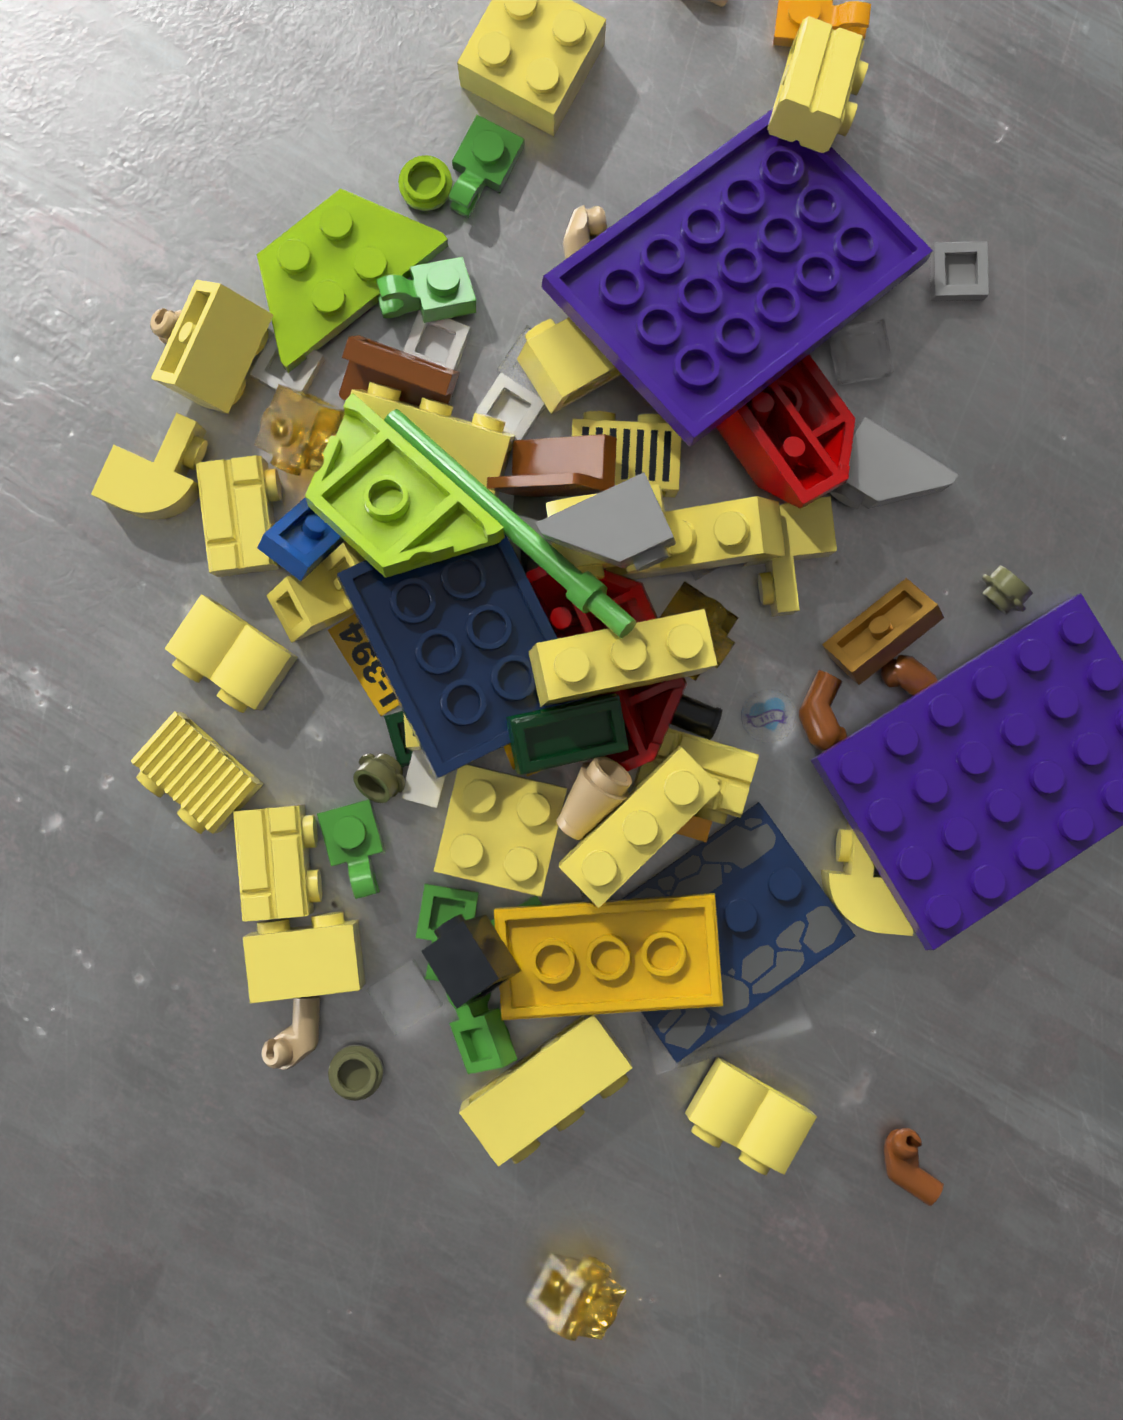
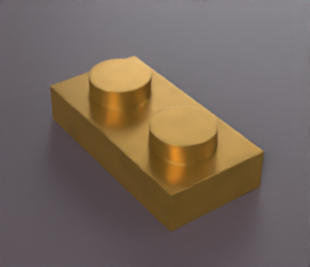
[822,578,944,685]

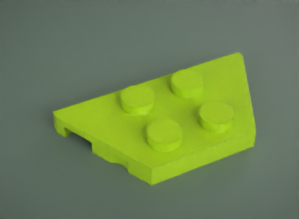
[257,188,448,373]
[305,393,505,578]

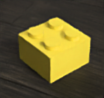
[457,0,606,137]
[434,764,567,897]

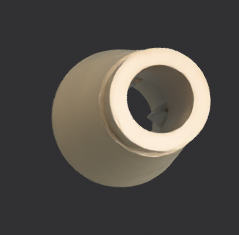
[556,756,632,840]

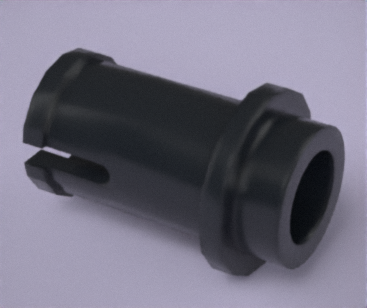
[671,694,723,740]

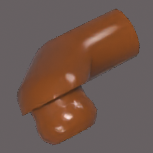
[881,655,938,696]
[799,670,847,751]
[883,1128,944,1206]

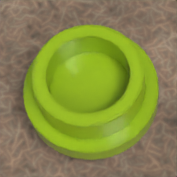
[398,155,453,211]

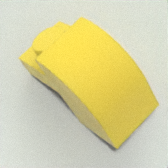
[91,412,208,520]
[744,496,837,617]
[266,542,366,643]
[821,821,913,936]

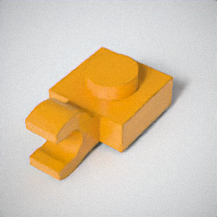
[773,0,871,47]

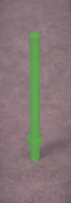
[384,409,636,638]

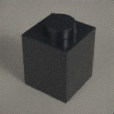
[421,914,521,1009]

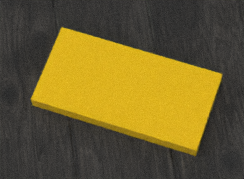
[494,893,723,1020]

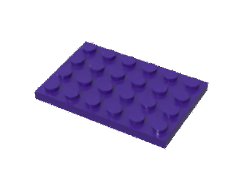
[541,109,933,447]
[811,593,1123,950]

